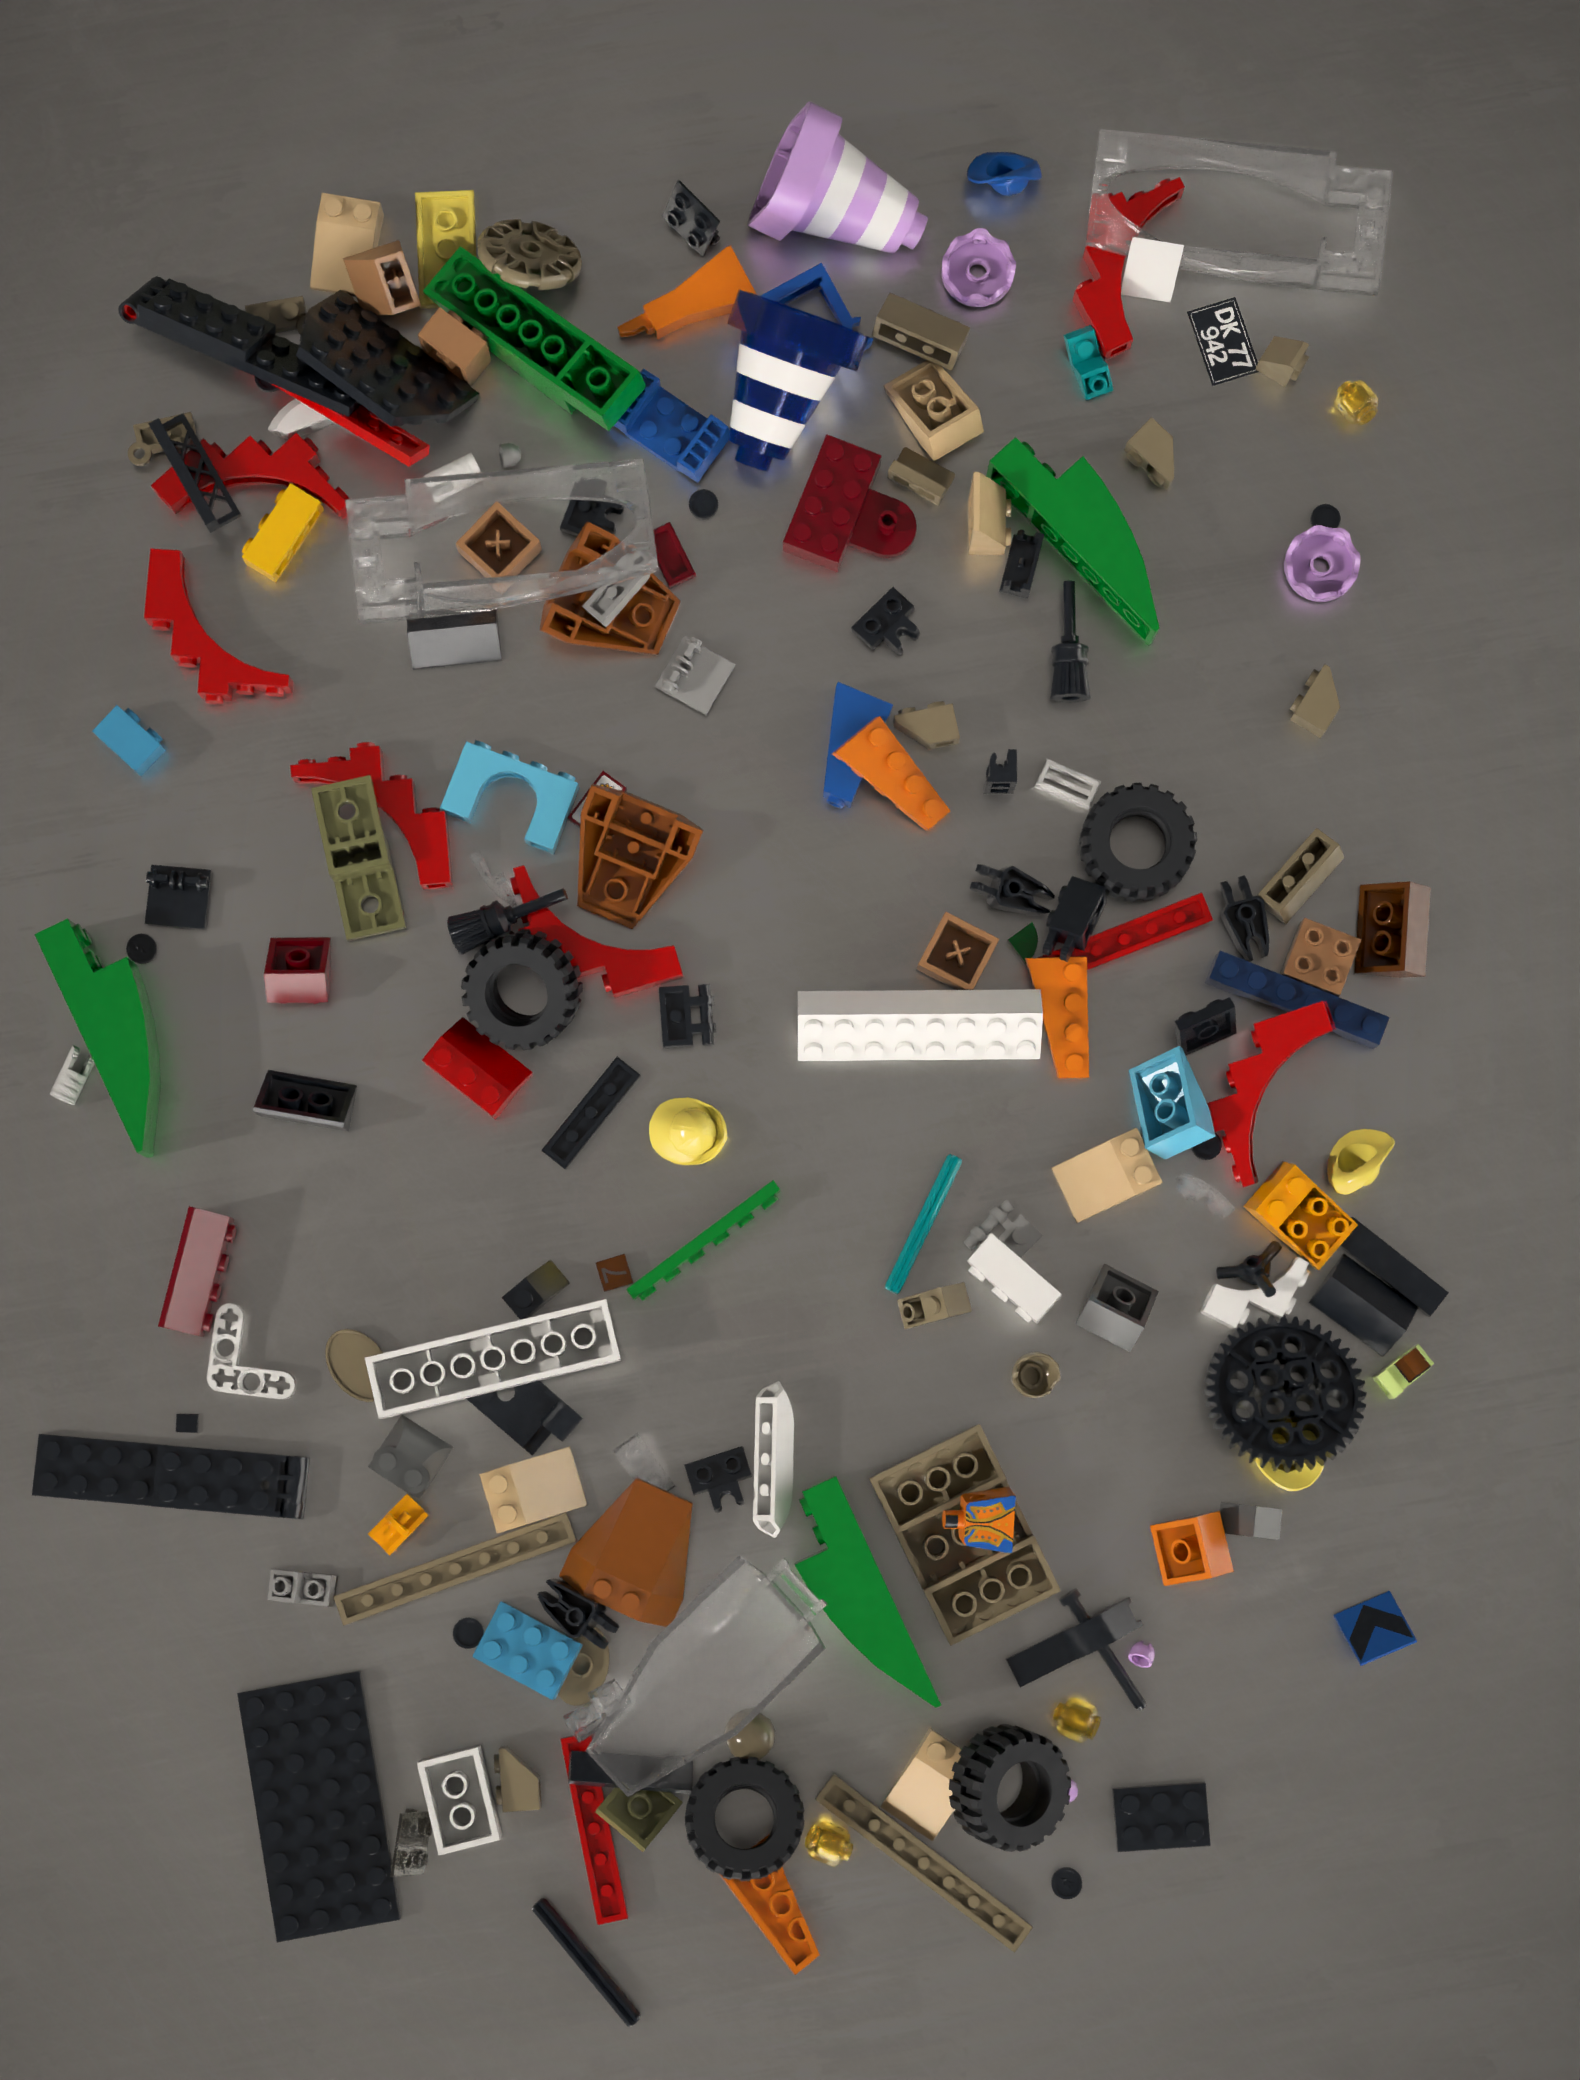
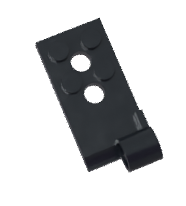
[466,1329,583,1456]

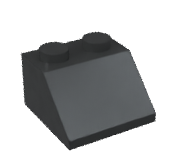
[1076,1264,1159,1352]

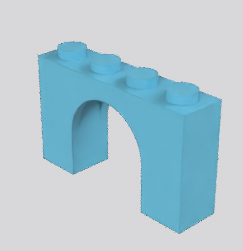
[440,740,580,854]

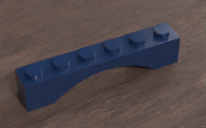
[1205,951,1390,1049]

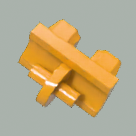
[368,1494,429,1556]

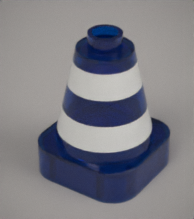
[727,289,869,472]

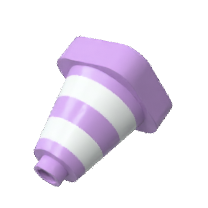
[747,101,928,253]

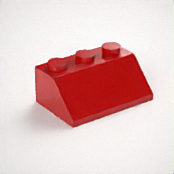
[422,1017,533,1120]

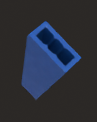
[823,682,893,809]

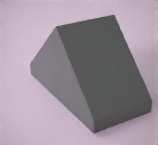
[1220,1502,1282,1540]

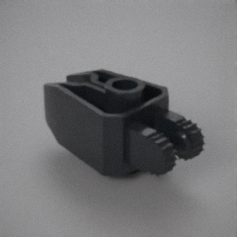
[969,864,1055,915]
[1220,875,1269,962]
[537,1579,619,1649]

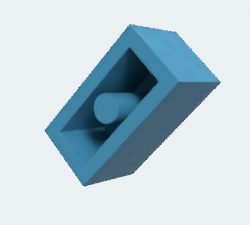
[92,705,166,776]

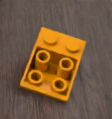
[1243,1161,1358,1270]

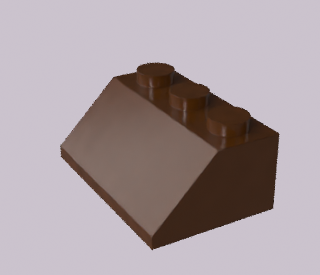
[1355,881,1431,978]

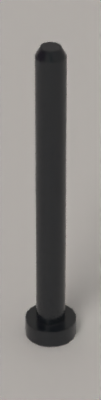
[1059,1588,1146,1711]

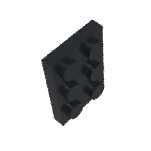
[1112,1782,1211,1852]

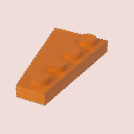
[832,716,950,830]
[1025,957,1089,1078]
[719,1834,820,1975]

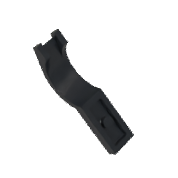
[1006,1597,1143,1687]

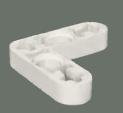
[207,1303,297,1399]

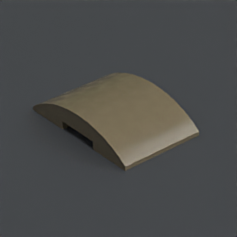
[869,1424,1061,1646]

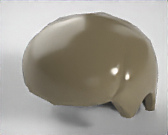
[1011,1352,1061,1399]
[726,1712,775,1760]

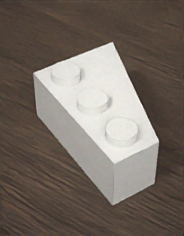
[967,1233,1061,1324]

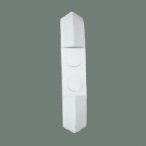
[268,399,336,441]
[753,1381,794,1538]

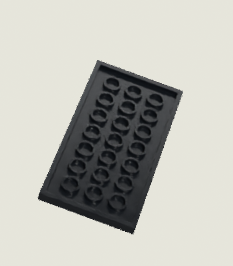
[237,1670,401,1943]

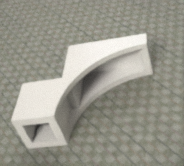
[1200,1257,1310,1329]

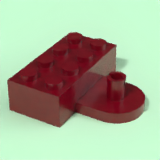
[783,434,917,572]

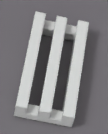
[1034,758,1101,810]

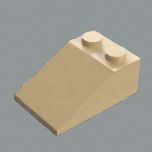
[310,193,384,296]
[883,360,984,461]
[968,472,1011,555]
[1051,1128,1163,1223]
[479,1446,588,1534]
[880,1728,962,1841]

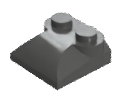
[368,1415,454,1499]

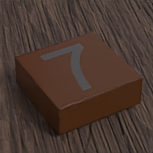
[596,1254,633,1292]

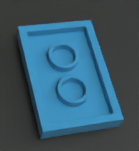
[472,1601,583,1700]

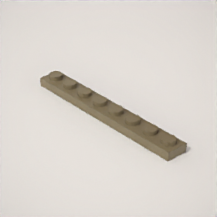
[333,1512,577,1626]
[815,1774,1033,1953]

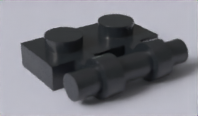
[659,984,716,1048]

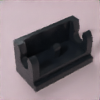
[999,529,1045,599]
[983,749,1017,794]

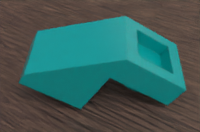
[1063,325,1113,400]

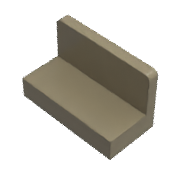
[887,447,955,505]

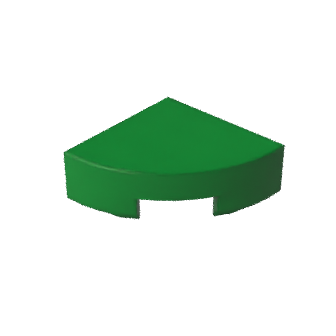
[1007,922,1038,965]

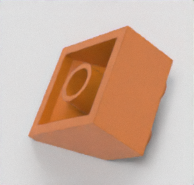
[1150,1511,1234,1586]

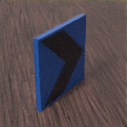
[1334,1591,1417,1666]

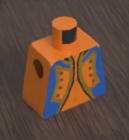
[942,1487,1016,1553]

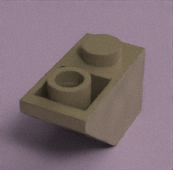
[1256,336,1309,387]
[1124,417,1174,490]
[1290,664,1340,738]
[893,701,960,750]
[897,1282,972,1329]
[494,1746,542,1812]

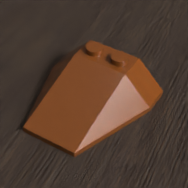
[540,522,681,655]
[577,784,704,929]
[559,1477,693,1628]

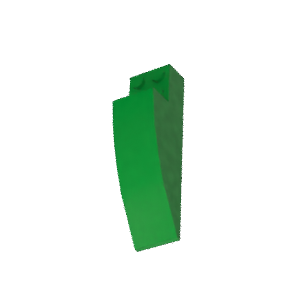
[423,246,646,431]
[986,437,1160,646]
[34,918,161,1158]
[794,1476,941,1708]

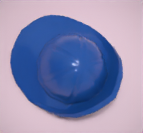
[967,152,1042,196]

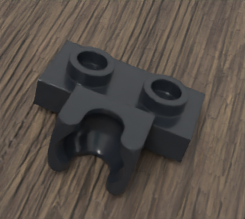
[560,473,624,536]
[851,587,920,655]
[684,1446,752,1513]

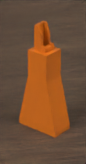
[617,245,758,340]

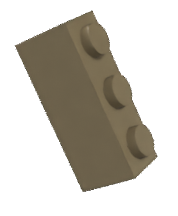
[871,293,970,371]
[1258,828,1345,925]

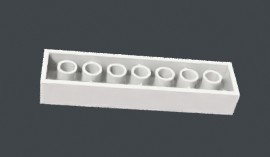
[797,989,1043,1061]
[365,1299,621,1419]

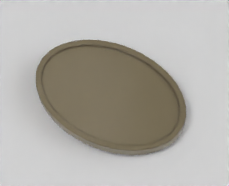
[325,1329,383,1402]
[558,1627,610,1706]

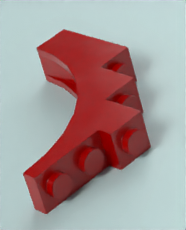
[1073,177,1185,361]
[151,432,352,519]
[144,548,293,705]
[290,742,453,890]
[510,865,683,998]
[1207,1000,1336,1187]

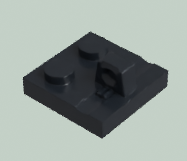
[1175,997,1237,1055]

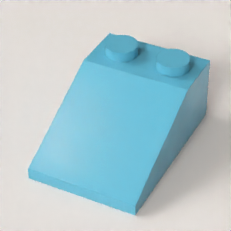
[1129,1046,1215,1160]

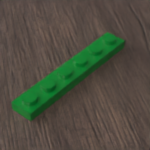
[626,1180,780,1301]

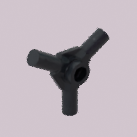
[1216,1241,1282,1297]

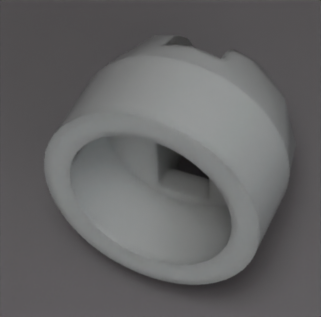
[499,443,521,468]

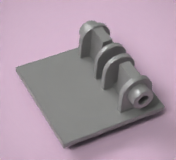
[655,636,736,716]

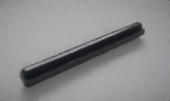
[532,1898,641,2027]

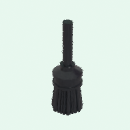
[1050,580,1091,703]
[447,888,568,955]

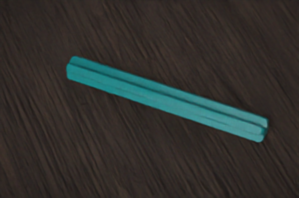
[885,1154,962,1294]

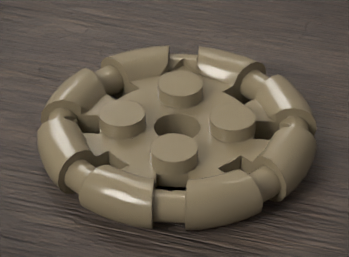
[477,219,582,290]

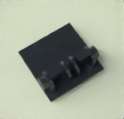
[662,180,720,257]
[145,865,211,929]

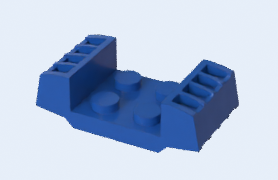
[614,369,732,483]

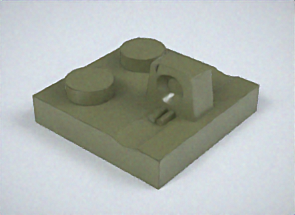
[595,1788,683,1852]

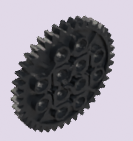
[1204,1315,1367,1473]

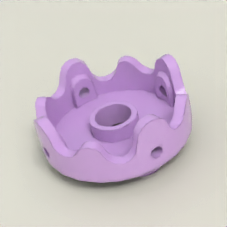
[941,228,1016,307]
[1284,525,1360,602]

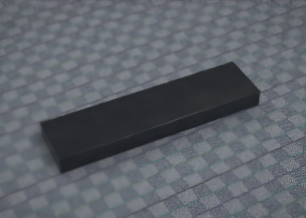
[541,1056,641,1170]
[1340,1217,1449,1317]
[568,1750,693,1794]

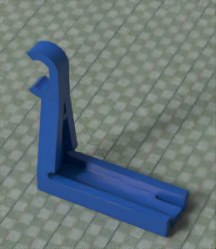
[748,263,873,350]

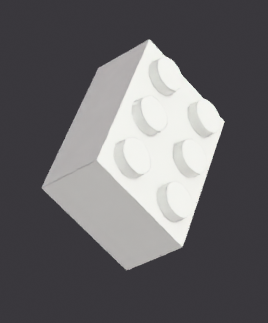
[417,1744,503,1855]

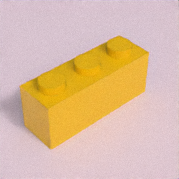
[242,483,324,583]

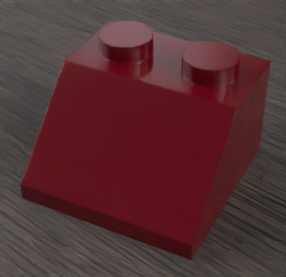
[264,937,331,1004]

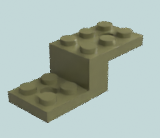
[311,775,407,941]

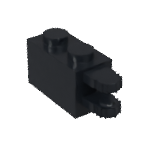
[1042,876,1107,962]

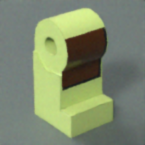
[1372,1344,1434,1399]

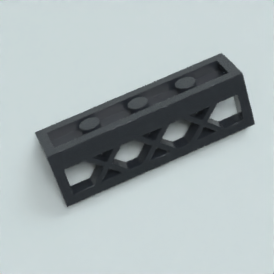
[148,413,242,533]

